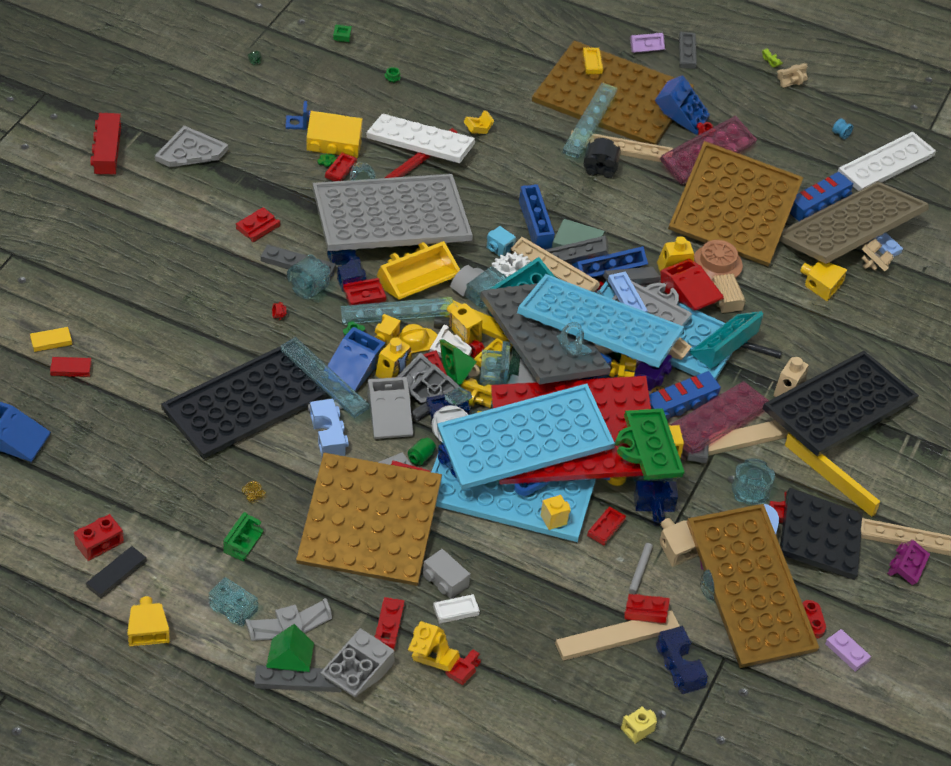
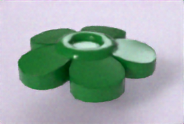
[317,154,336,166]

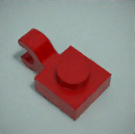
[445,649,481,685]

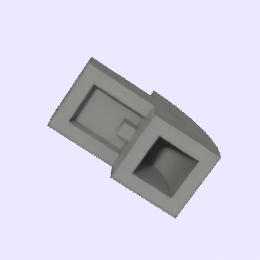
[450,265,490,296]

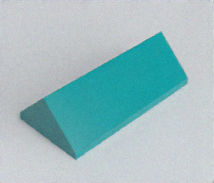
[488,257,556,316]
[689,311,763,369]

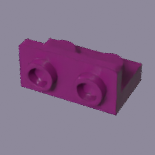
[887,539,930,585]

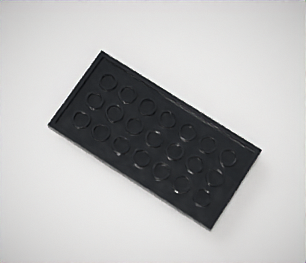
[161,340,335,459]
[762,351,919,457]

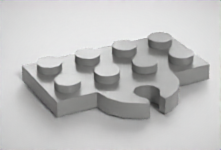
[612,281,692,326]

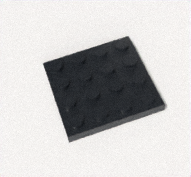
[780,488,863,580]

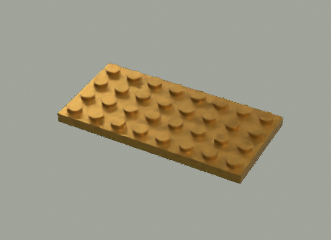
[687,503,819,668]

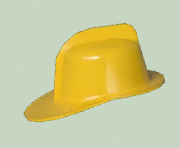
[396,324,438,353]

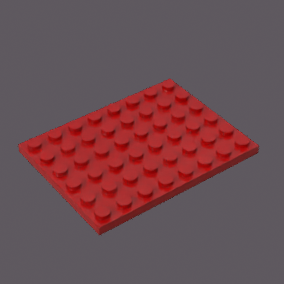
[491,376,651,485]

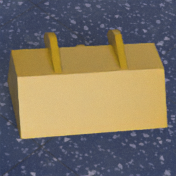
[376,241,460,299]

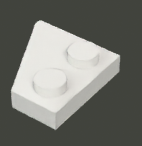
[430,325,472,358]

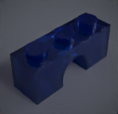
[327,249,366,292]
[656,626,708,694]

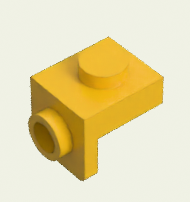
[463,111,494,134]

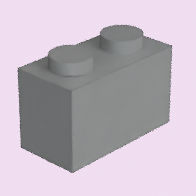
[423,549,470,599]

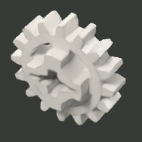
[492,252,531,282]

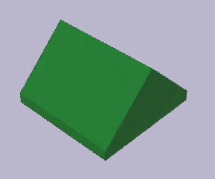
[440,339,477,385]
[266,624,314,672]

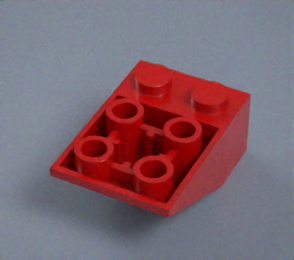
[660,259,724,311]

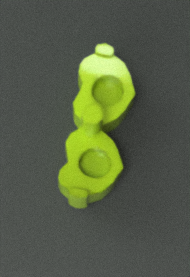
[762,48,783,67]

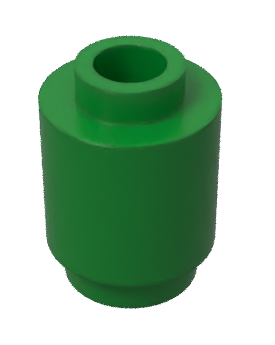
[408,437,436,465]

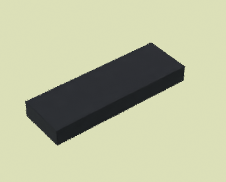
[86,546,147,598]

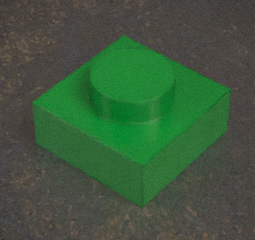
[333,24,352,42]

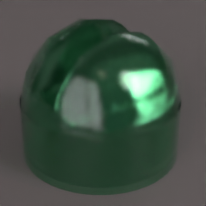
[247,51,262,65]

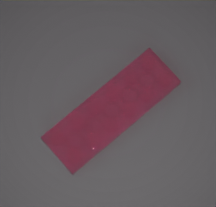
[660,116,757,184]
[670,381,769,455]

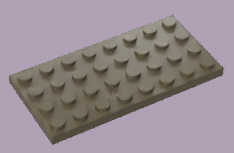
[779,181,929,264]

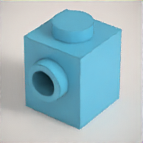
[487,226,516,256]

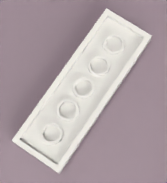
[366,114,475,163]
[838,132,936,191]

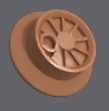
[694,240,743,280]

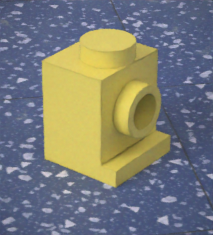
[621,706,657,744]

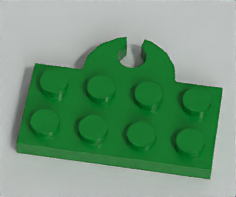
[615,408,685,480]

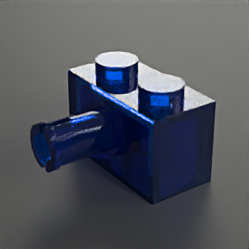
[634,481,678,523]

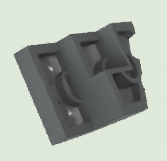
[397,352,461,404]

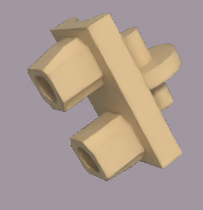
[777,63,808,88]
[862,239,894,271]

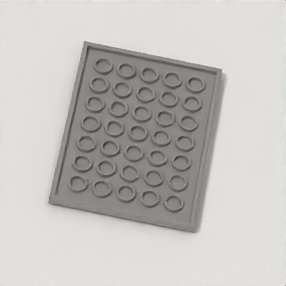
[313,174,473,251]

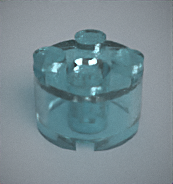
[287,255,330,299]
[732,458,775,504]

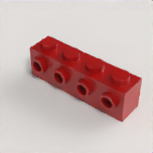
[90,113,121,174]

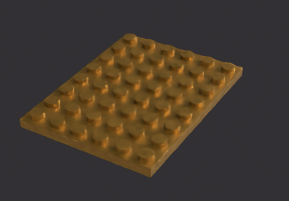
[532,41,694,145]

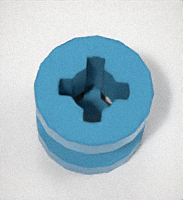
[832,118,854,140]

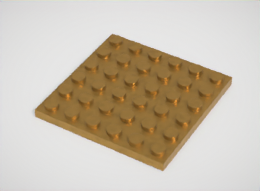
[668,141,803,267]
[296,453,442,586]

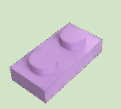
[630,33,665,53]
[825,629,871,672]

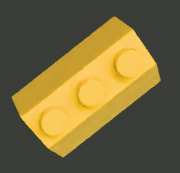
[306,111,363,158]

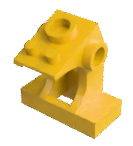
[408,621,460,672]

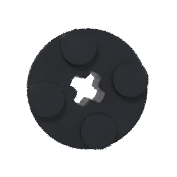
[583,138,621,178]

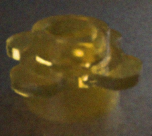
[242,481,265,502]

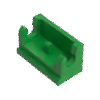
[223,512,264,561]

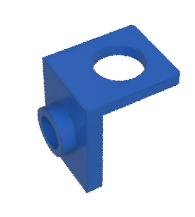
[286,101,310,130]

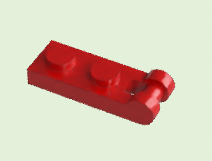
[375,597,405,650]

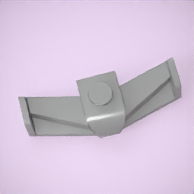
[245,598,332,641]

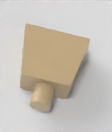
[773,357,809,397]
[660,518,699,567]

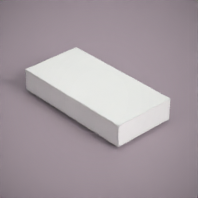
[433,594,480,624]

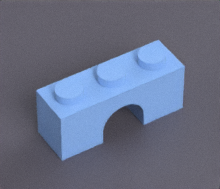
[310,399,349,457]

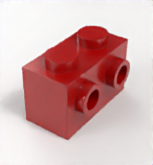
[74,514,124,561]

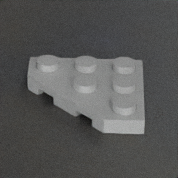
[155,126,228,167]

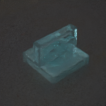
[480,341,510,385]

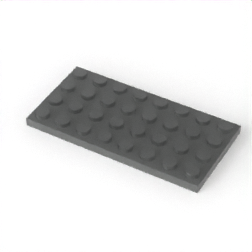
[480,284,611,384]

